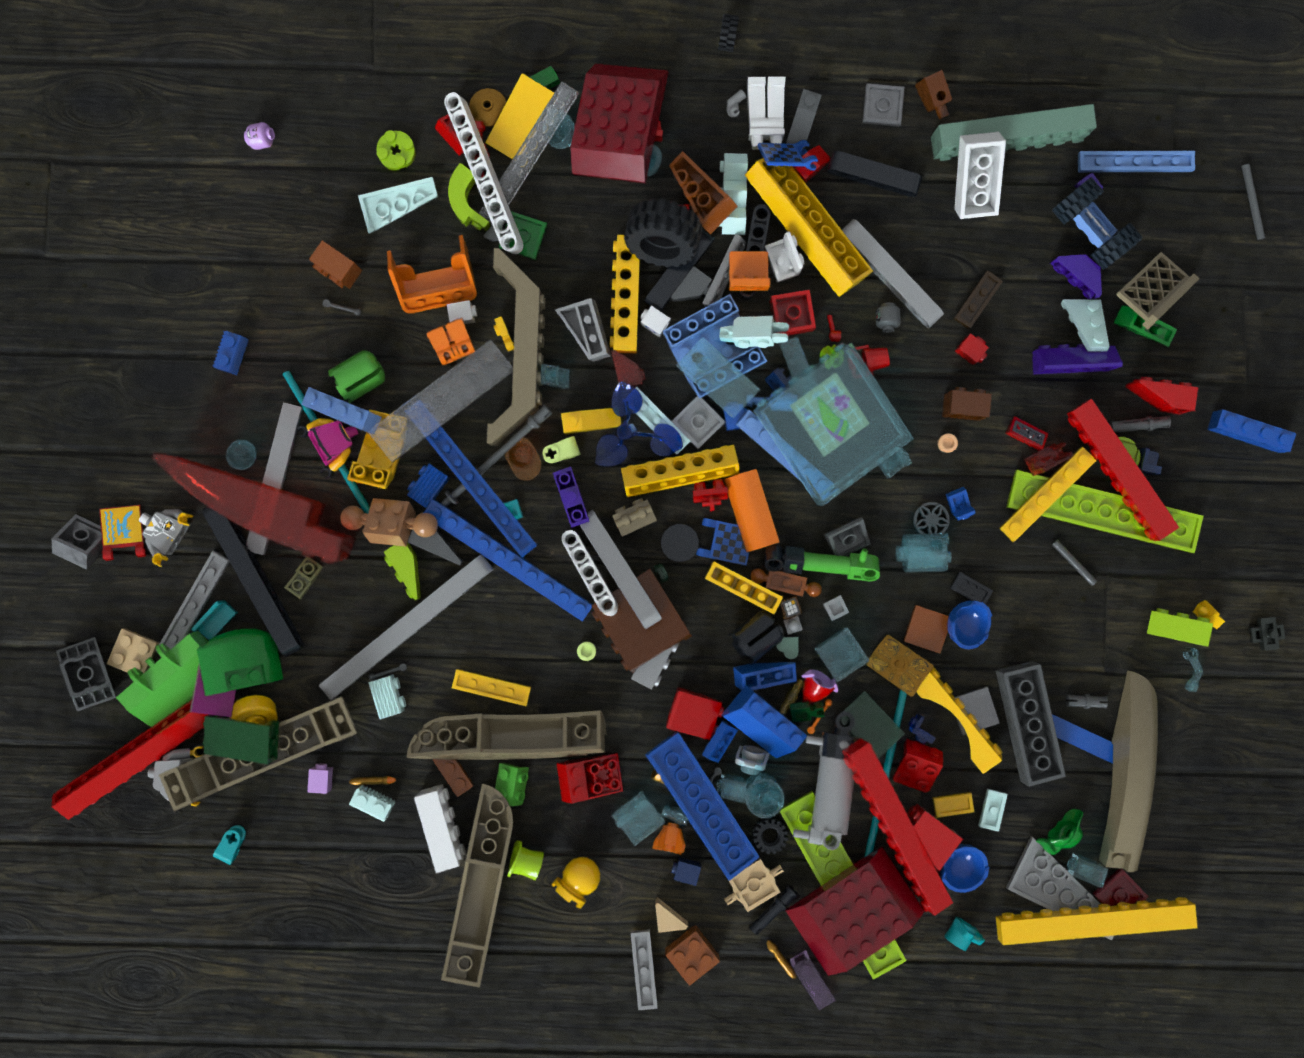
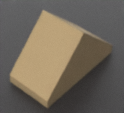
[655,897,688,933]

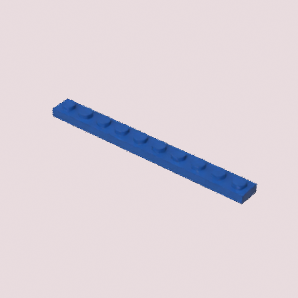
[405,400,537,557]
[424,499,593,622]

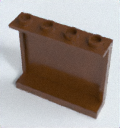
[591,569,692,673]

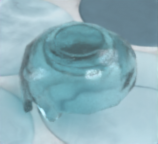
[226,439,257,470]

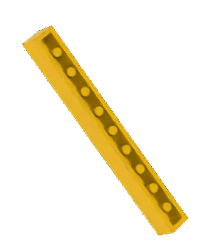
[996,897,1197,945]

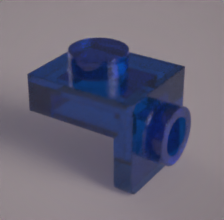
[908,714,936,744]

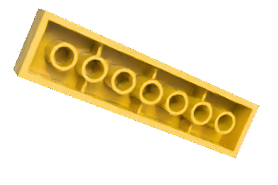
[745,158,873,297]

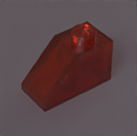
[611,350,646,391]

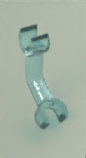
[1183,648,1203,692]

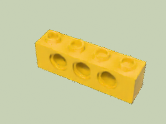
[705,561,783,614]

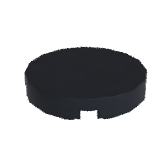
[661,524,699,562]

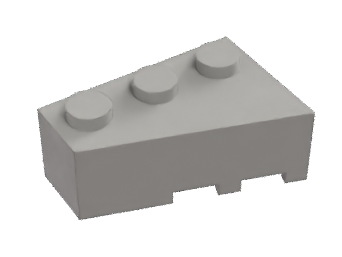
[555,298,611,362]

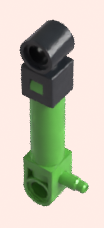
[764,545,880,582]

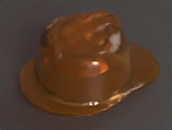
[505,437,541,481]

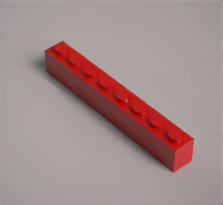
[1067,399,1180,541]

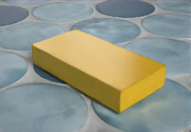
[932,792,974,818]

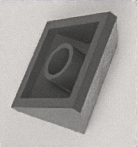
[823,517,870,556]

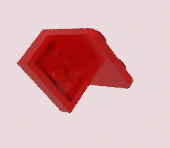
[893,739,943,793]

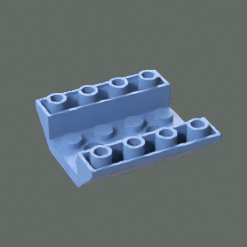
[662,294,767,399]

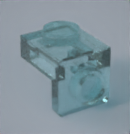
[877,448,912,478]

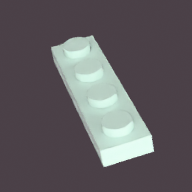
[623,387,691,455]

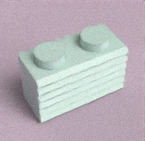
[368,674,406,719]
[349,785,395,822]

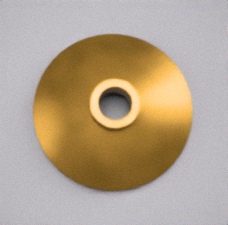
[469,88,506,127]

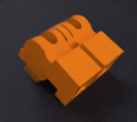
[426,317,476,365]

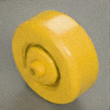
[229,695,278,724]

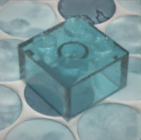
[813,627,870,682]

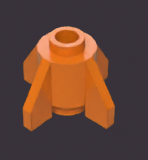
[652,822,685,855]

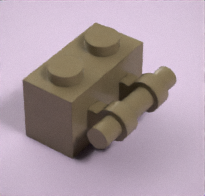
[612,498,657,537]

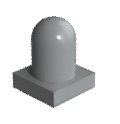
[783,615,803,635]

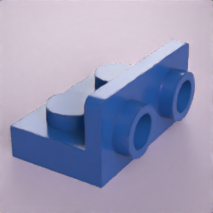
[702,720,738,763]

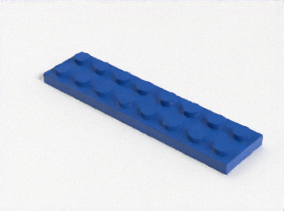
[645,732,760,881]

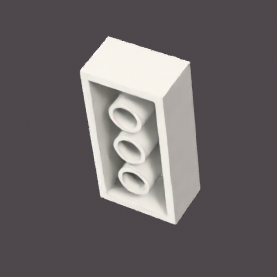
[954,132,1006,219]
[414,784,466,873]

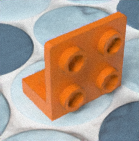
[729,251,770,291]

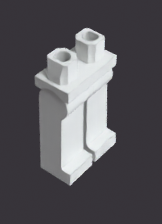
[747,77,785,150]

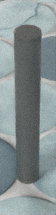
[1052,539,1097,586]

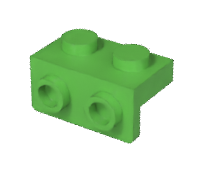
[495,763,529,806]

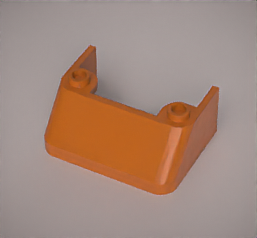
[387,235,477,313]

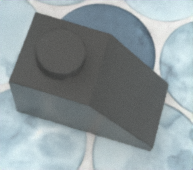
[671,266,712,303]

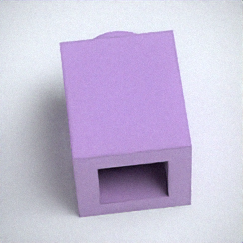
[307,763,333,794]

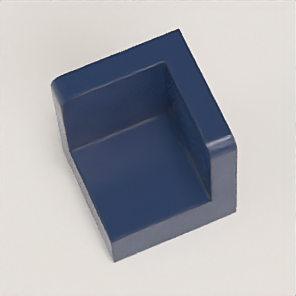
[1138,448,1162,475]

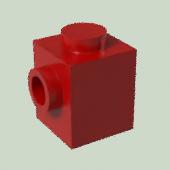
[955,333,989,365]

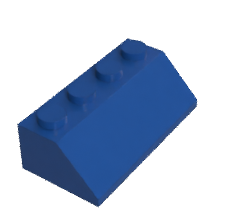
[722,685,807,758]

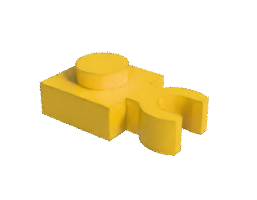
[493,316,514,352]

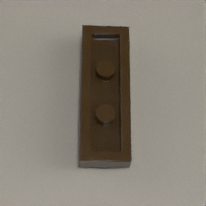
[953,270,1003,329]

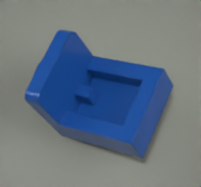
[946,487,976,520]

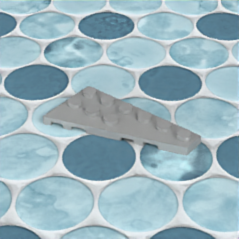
[1006,836,1114,940]

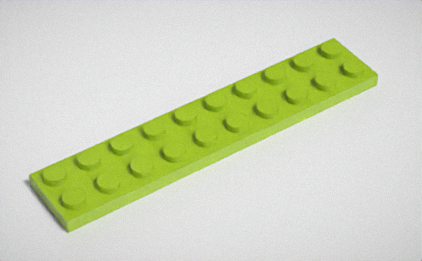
[1006,470,1204,553]
[779,791,907,980]

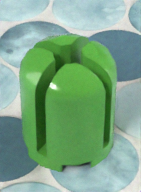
[328,350,385,404]

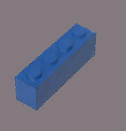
[1207,409,1296,453]

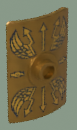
[867,635,934,697]

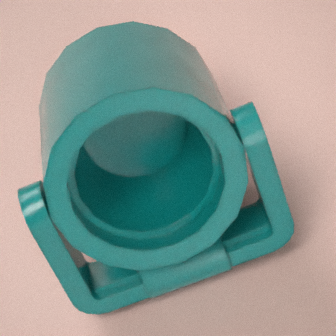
[944,916,985,951]

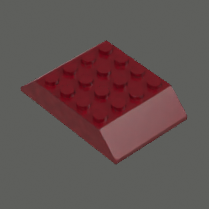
[570,64,669,183]
[785,846,925,976]

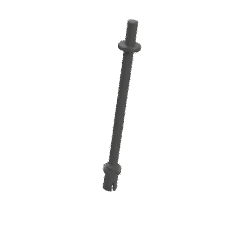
[440,404,553,507]

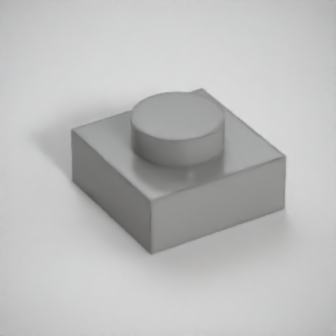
[823,595,849,621]

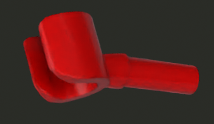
[827,315,841,342]

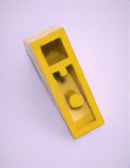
[561,408,622,434]

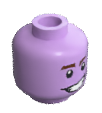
[244,122,275,150]

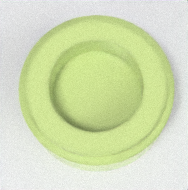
[577,641,596,661]

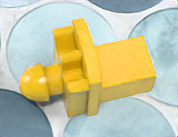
[1193,600,1225,629]

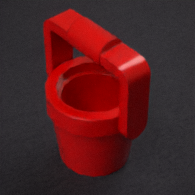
[847,345,890,378]

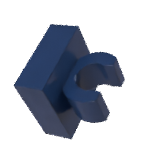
[764,368,791,392]

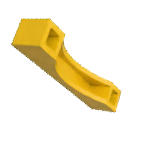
[916,668,1003,774]

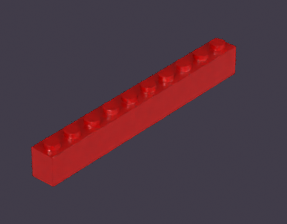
[52,700,222,820]
[842,738,953,916]

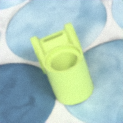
[542,436,581,463]

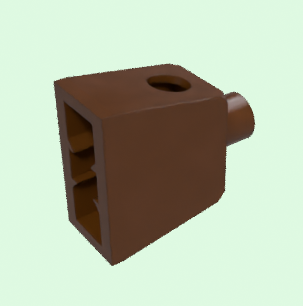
[915,70,952,120]

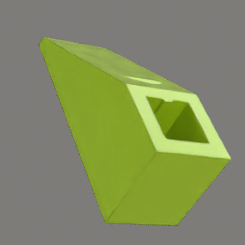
[384,542,421,600]

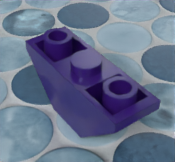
[1051,254,1102,300]
[553,467,590,528]

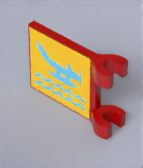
[99,505,146,561]

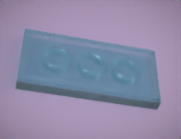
[676,337,760,419]

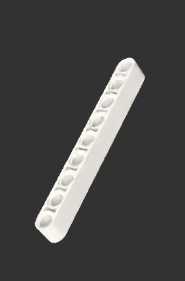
[444,92,524,254]

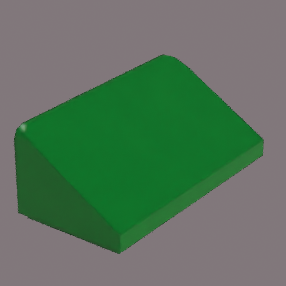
[529,66,560,89]

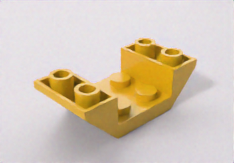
[347,410,407,489]

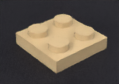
[107,628,159,674]

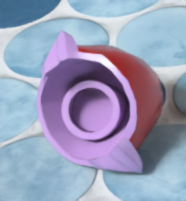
[801,669,838,704]

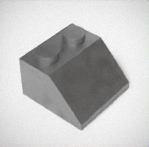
[52,514,103,570]

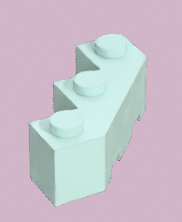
[719,153,748,235]

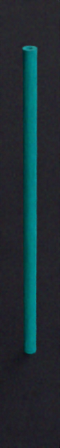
[282,371,370,514]
[864,689,907,857]

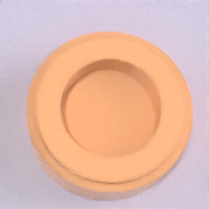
[937,433,958,453]

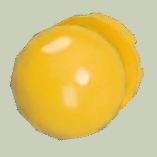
[551,857,600,909]

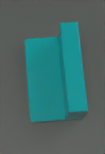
[191,600,238,640]

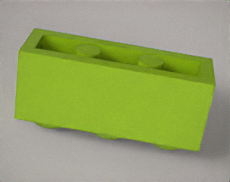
[1147,608,1213,647]

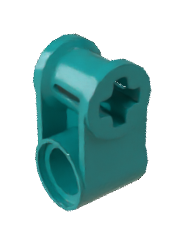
[213,825,246,865]

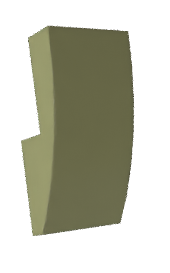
[284,556,323,600]

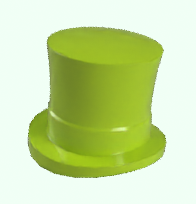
[507,840,544,880]

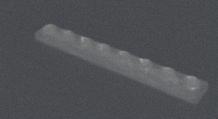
[479,81,579,223]

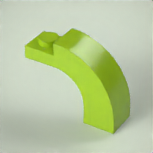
[448,163,491,232]

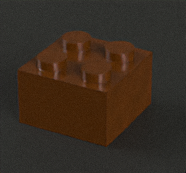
[942,387,992,421]

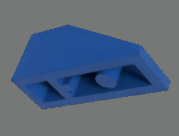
[733,662,797,691]

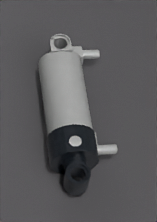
[793,711,861,850]

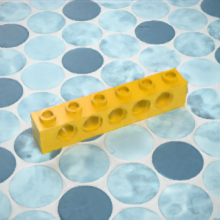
[610,235,640,354]
[621,445,740,497]

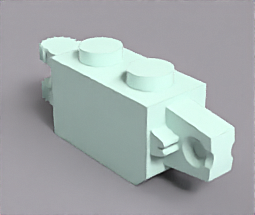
[719,316,789,348]

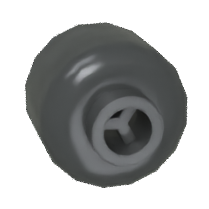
[875,302,901,332]

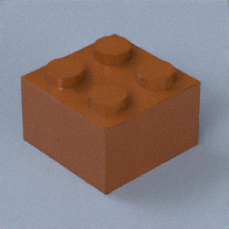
[309,241,363,289]
[665,925,720,986]

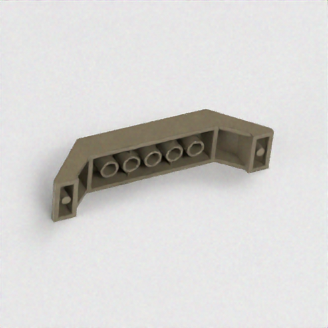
[487,248,546,446]
[159,697,358,811]

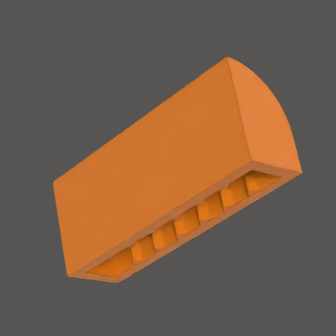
[724,469,779,552]

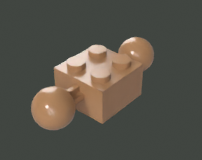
[340,498,438,547]

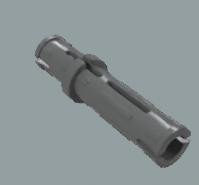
[1109,416,1171,433]

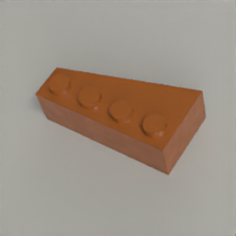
[669,151,738,235]

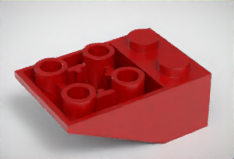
[1126,377,1198,415]
[557,753,623,804]

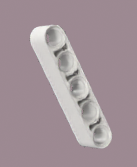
[562,530,618,616]

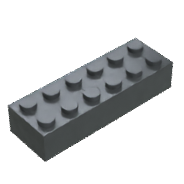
[995,661,1066,786]

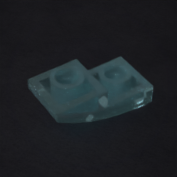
[540,364,570,389]

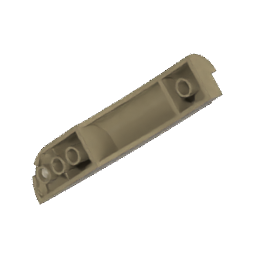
[407,710,607,760]
[441,784,513,987]

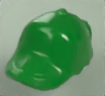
[1036,809,1083,855]

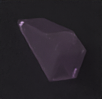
[790,950,836,1010]

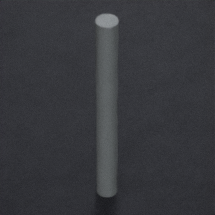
[1241,164,1265,240]

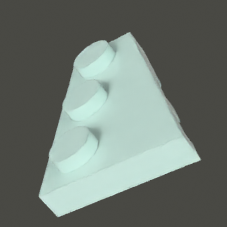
[1061,299,1109,352]

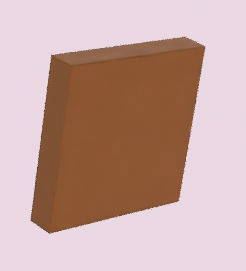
[903,605,948,653]

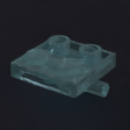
[611,791,665,846]

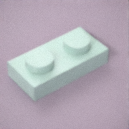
[978,788,1008,832]

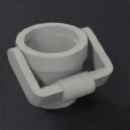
[735,745,770,775]

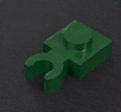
[790,702,825,722]

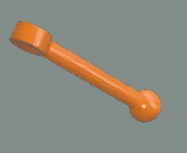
[807,699,832,734]

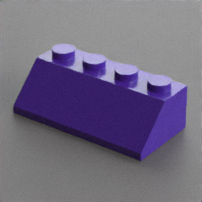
[1032,344,1123,374]

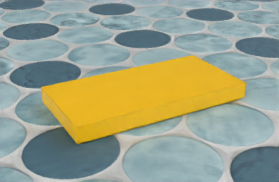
[485,74,556,163]

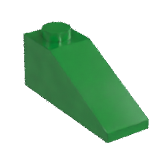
[1114,305,1177,347]

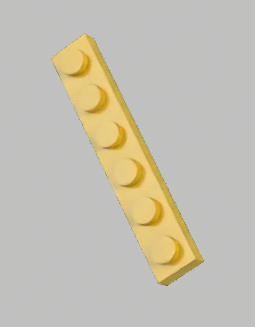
[999,447,1097,542]

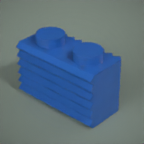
[213,331,249,375]
[407,464,450,508]

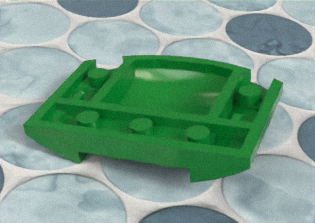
[197,629,283,696]

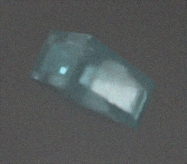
[716,775,746,803]
[1067,853,1108,888]

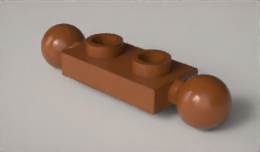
[750,568,822,597]

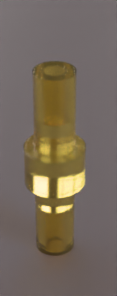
[779,678,804,715]

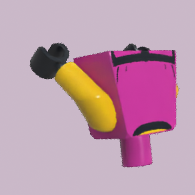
[297,418,358,479]

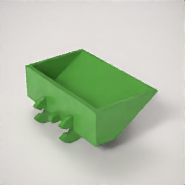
[116,631,208,727]

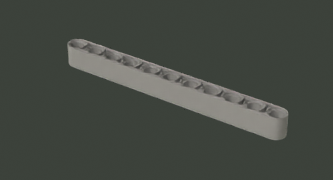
[319,555,494,700]

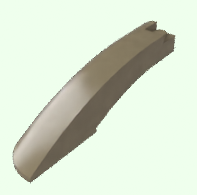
[1099,670,1158,872]

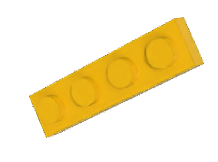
[452,669,531,706]

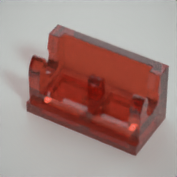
[1024,442,1073,476]

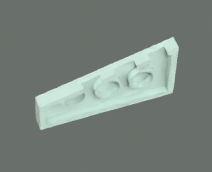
[358,177,438,234]

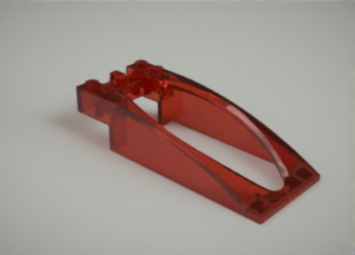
[153,453,356,564]

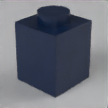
[671,857,701,886]

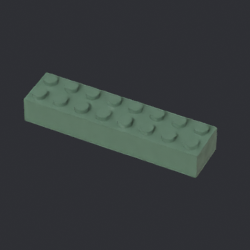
[931,104,1097,161]

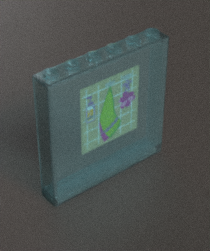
[753,342,914,506]

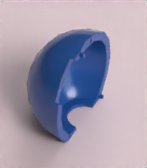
[947,600,992,650]
[940,844,989,893]

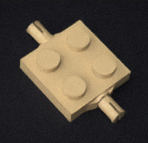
[724,858,784,912]

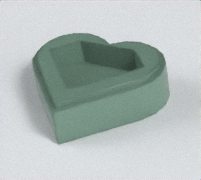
[776,637,799,659]

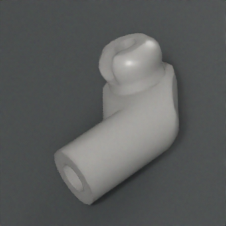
[727,90,746,117]

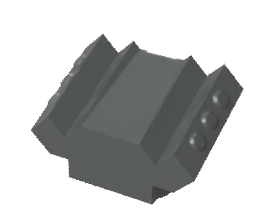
[56,637,116,711]

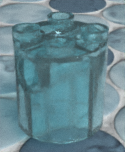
[896,533,951,573]
[743,772,785,818]

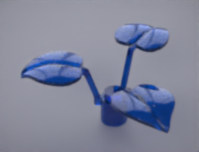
[595,381,683,466]

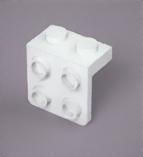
[764,232,804,283]

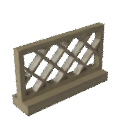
[1116,252,1200,329]

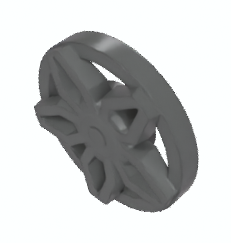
[913,502,950,538]

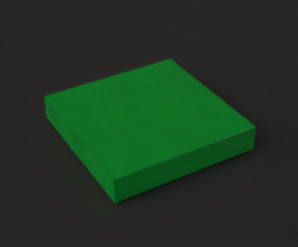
[499,211,547,260]

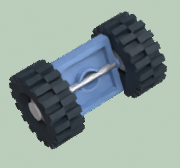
[1052,177,1143,270]

